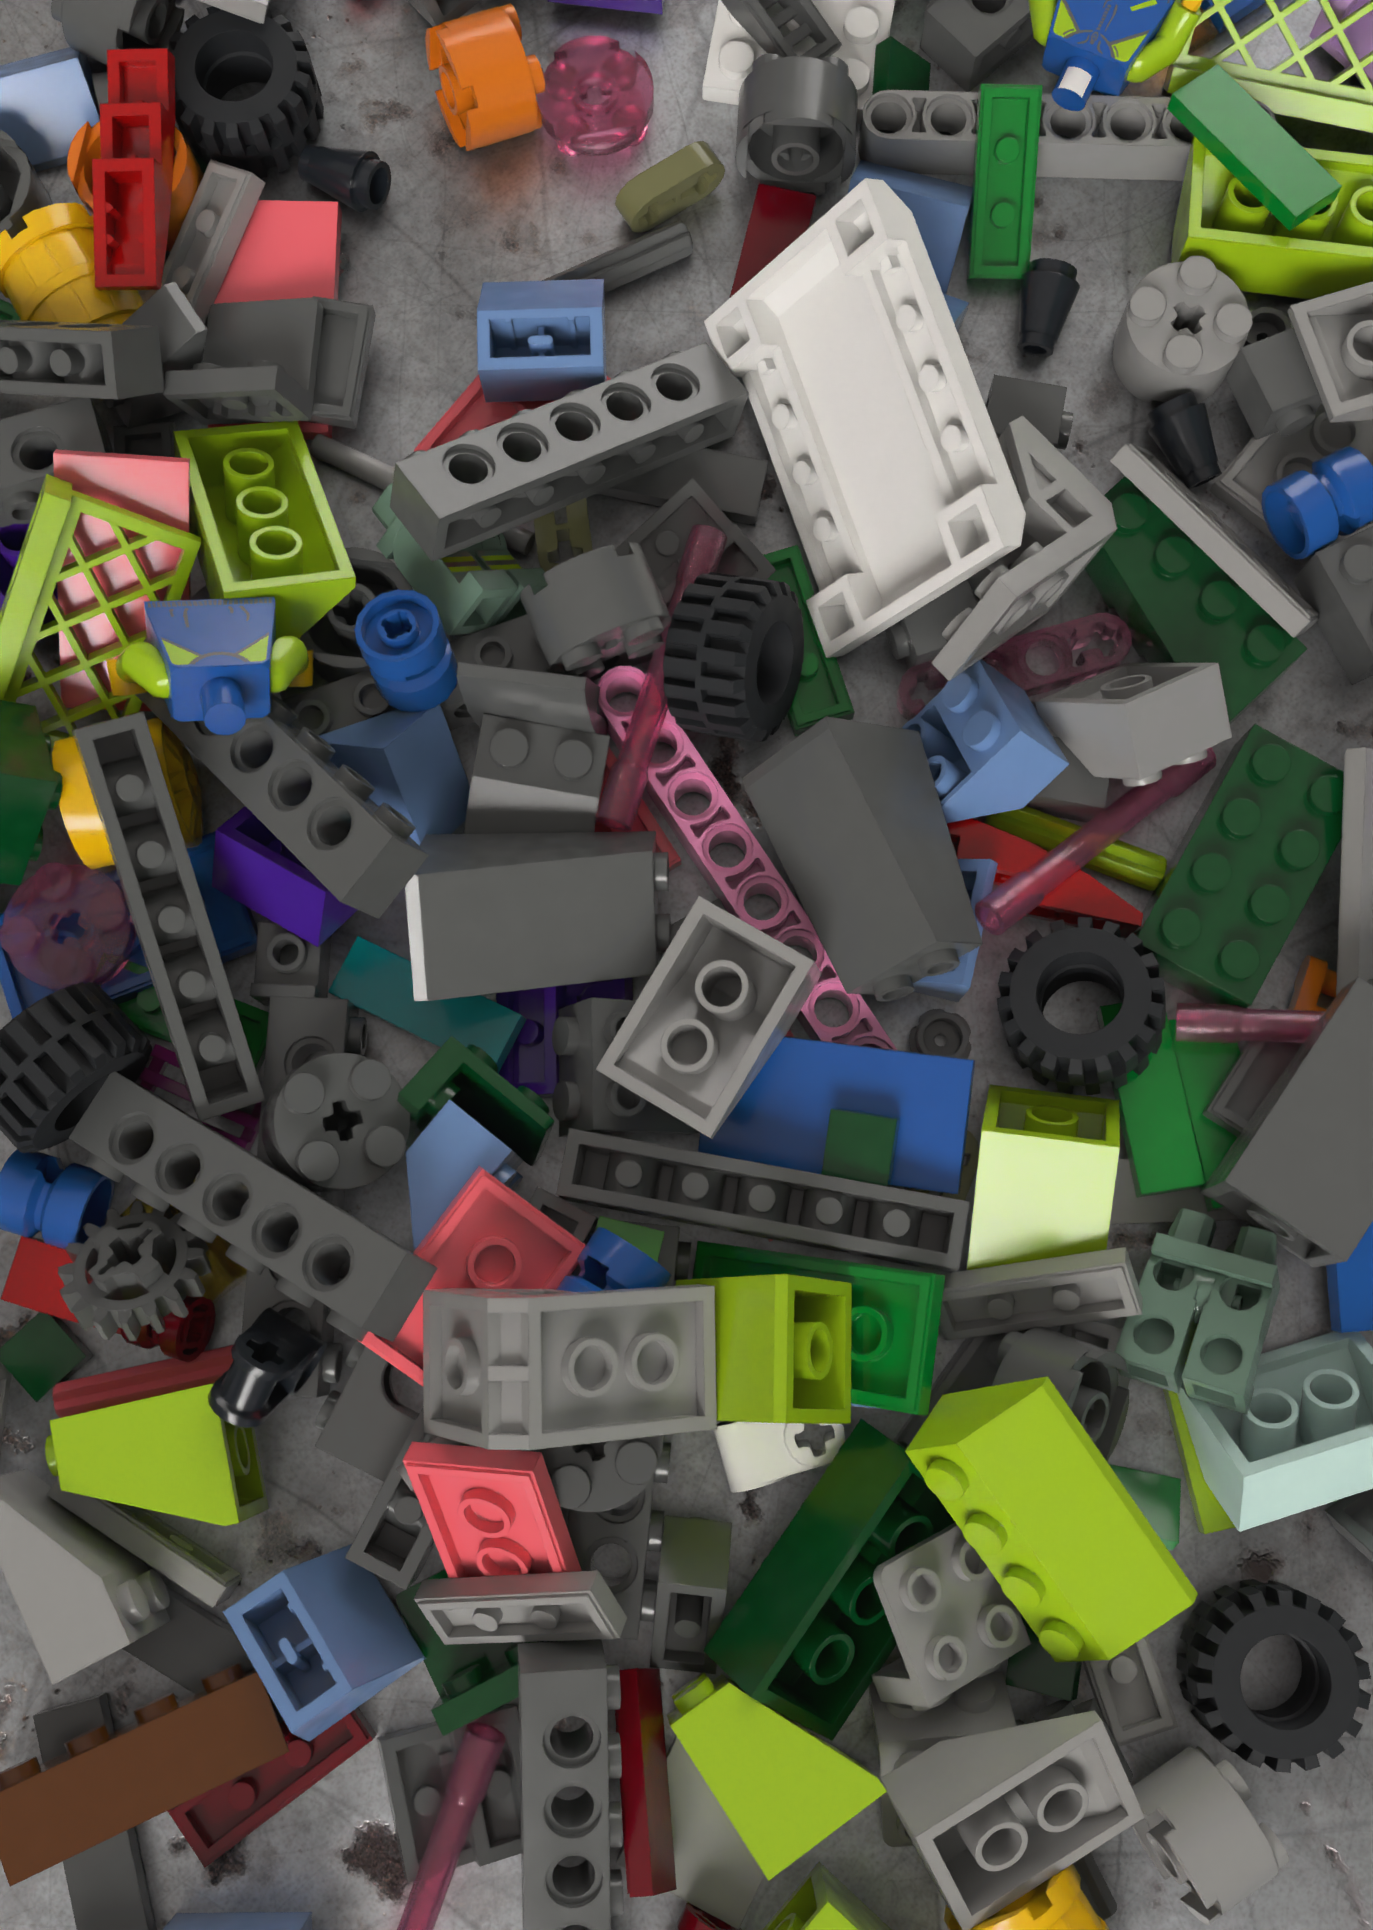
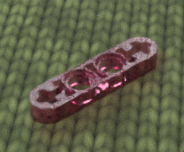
[896,613,1132,721]

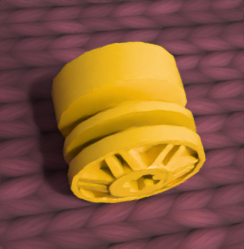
[52,717,203,870]

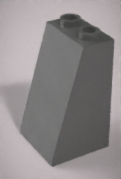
[742,716,983,1002]
[405,831,671,1001]
[1200,977,1373,1267]

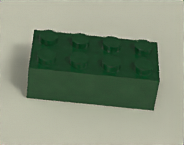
[1133,724,1344,1016]
[703,1418,955,1741]

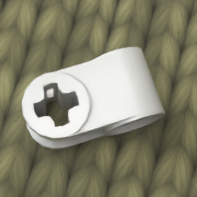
[714,1421,845,1493]

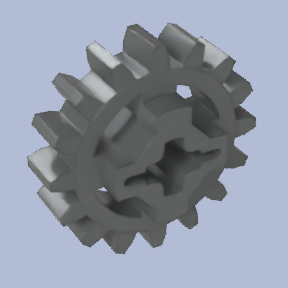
[58,1201,212,1341]

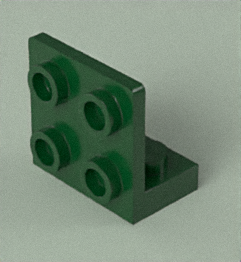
[397,1036,554,1166]
[396,1569,553,1736]

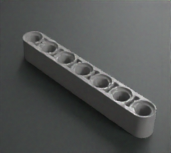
[858,90,1276,181]

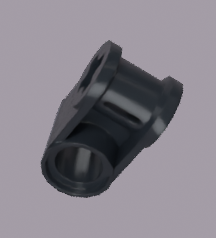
[208,1307,327,1428]

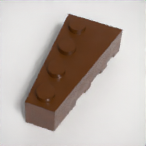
[0,1661,289,1887]

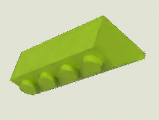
[1171,136,1373,299]
[173,421,356,640]
[905,1376,1198,1662]

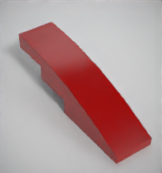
[92,48,175,291]
[947,818,1143,938]

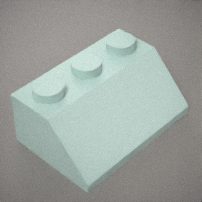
[1177,1331,1373,1532]

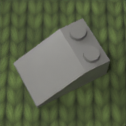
[1287,281,1373,423]
[596,896,822,1139]
[0,1468,171,1685]
[880,1710,1145,1930]

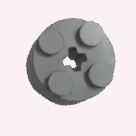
[1112,256,1253,404]
[1131,1746,1289,1925]

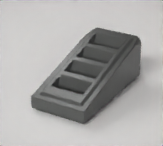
[721,0,842,59]

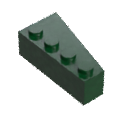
[1085,476,1308,724]

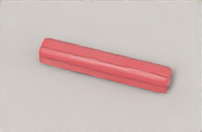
[52,1345,234,1418]

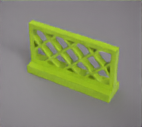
[1163,0,1373,133]
[0,474,201,748]

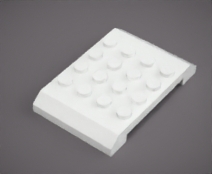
[704,178,1026,658]

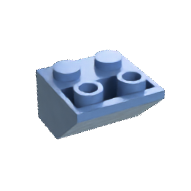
[477,279,607,402]
[902,659,1069,823]
[406,1099,524,1250]
[223,1544,426,1742]

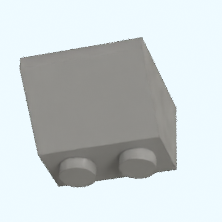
[1035,663,1232,787]

